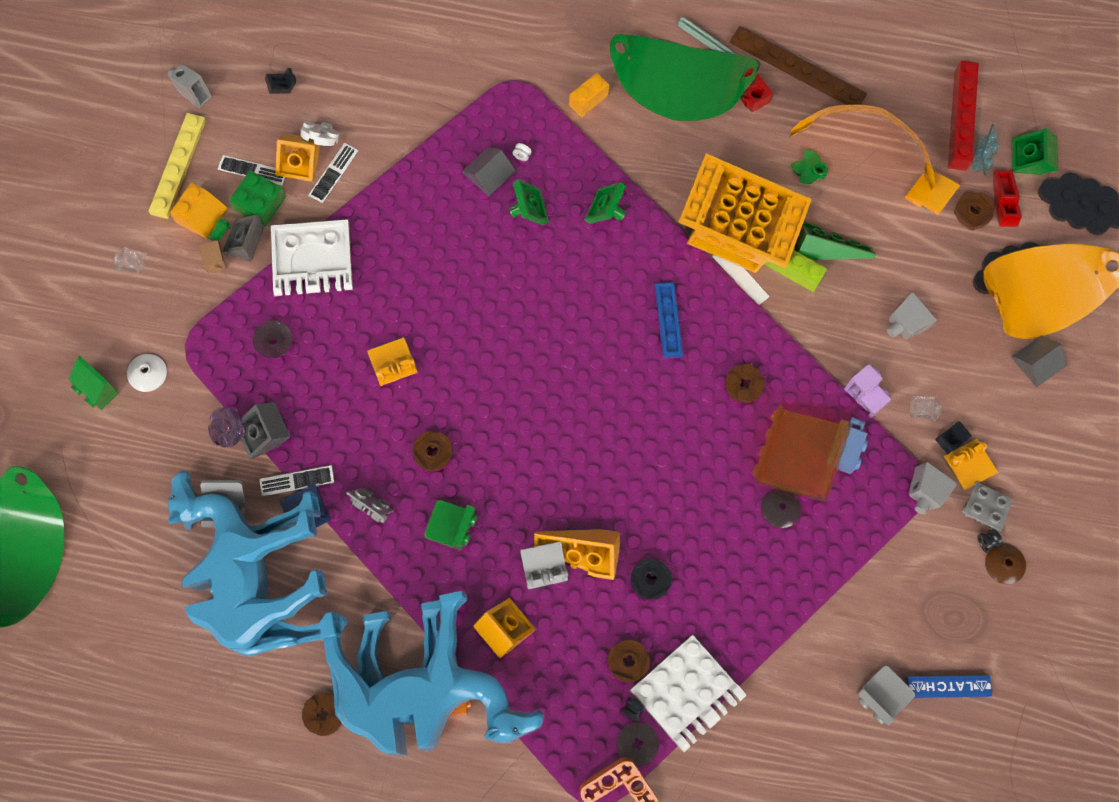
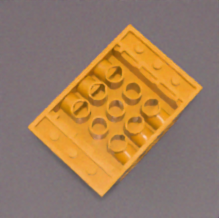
[678,153,812,273]

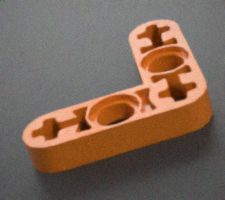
[579,757,658,802]

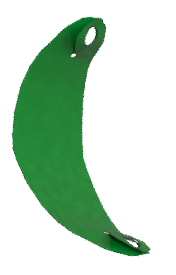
[610,34,761,121]
[0,466,64,628]

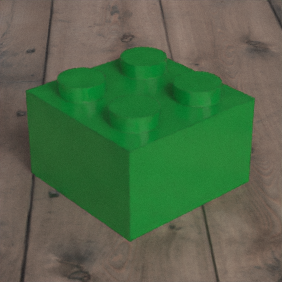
[229,170,286,227]

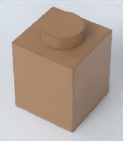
[199,240,226,273]

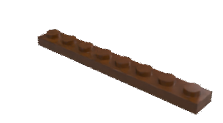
[730,26,867,105]

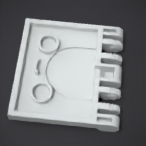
[271,220,353,296]
[630,635,746,752]

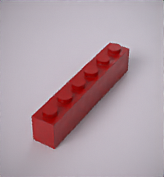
[948,60,979,171]

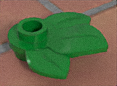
[791,150,828,184]

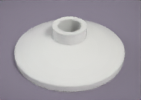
[127,354,167,392]

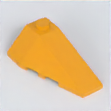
[534,529,620,580]

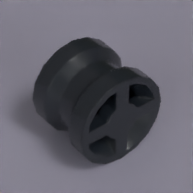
[977,528,1003,553]
[619,697,646,723]

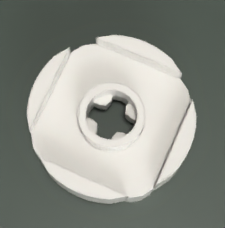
[300,121,339,146]

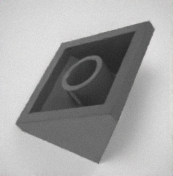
[462,147,515,197]
[223,215,264,261]
[1011,335,1067,387]

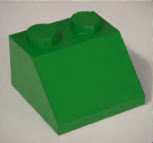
[1012,128,1058,175]
[68,356,119,410]

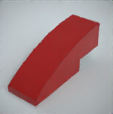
[993,170,1022,227]

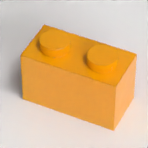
[569,73,609,117]

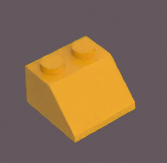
[275,133,320,182]
[170,182,228,239]
[473,598,536,658]

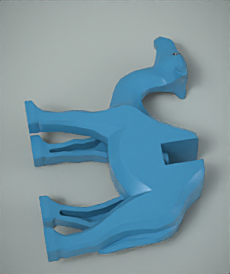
[168,470,342,657]
[319,591,544,756]

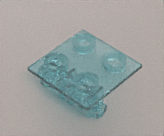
[972,124,999,176]

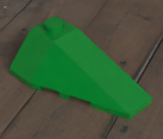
[794,221,876,260]

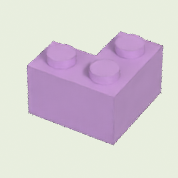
[844,364,891,418]

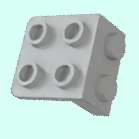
[200,480,247,527]
[856,666,915,726]

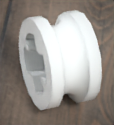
[513,143,532,161]

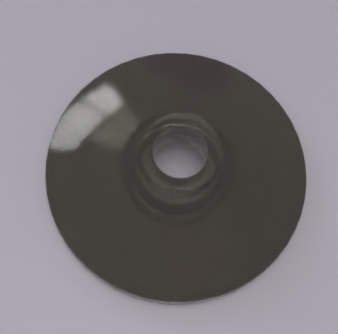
[253,321,293,359]
[761,489,801,528]

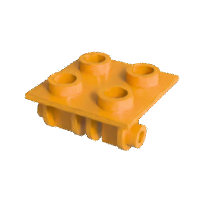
[367,338,418,386]
[943,439,998,491]

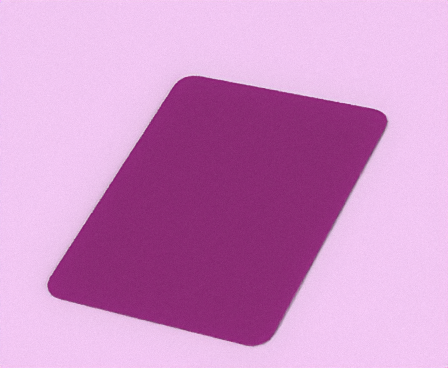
[185,81,919,802]

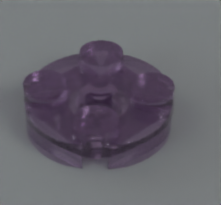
[208,407,245,448]

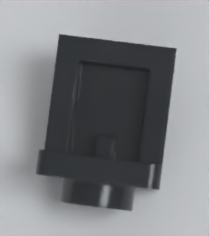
[265,68,296,94]
[935,421,972,455]

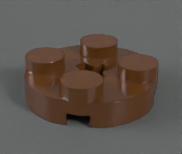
[954,192,994,231]
[725,363,765,404]
[412,431,453,473]
[607,640,650,683]
[302,693,342,736]

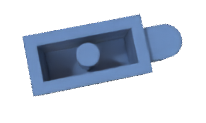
[828,417,868,474]

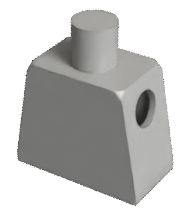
[168,64,212,109]
[886,293,937,340]
[909,462,957,514]

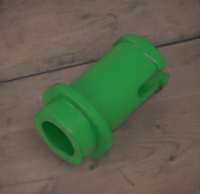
[208,218,230,242]

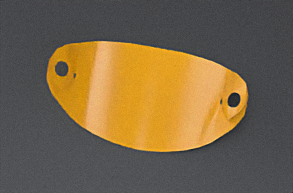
[790,105,935,190]
[983,244,1119,339]

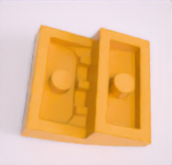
[905,172,960,215]

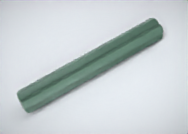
[678,17,739,55]

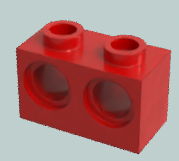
[740,68,773,112]

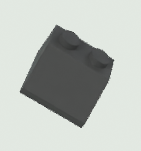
[235,402,290,459]

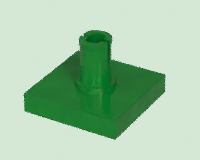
[509,180,549,225]
[584,182,626,224]

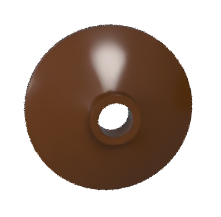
[985,544,1026,584]

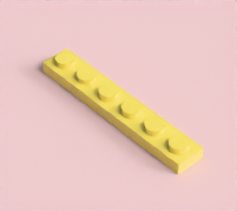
[149,113,206,219]

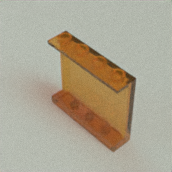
[753,404,851,502]

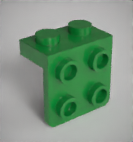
[424,500,478,551]

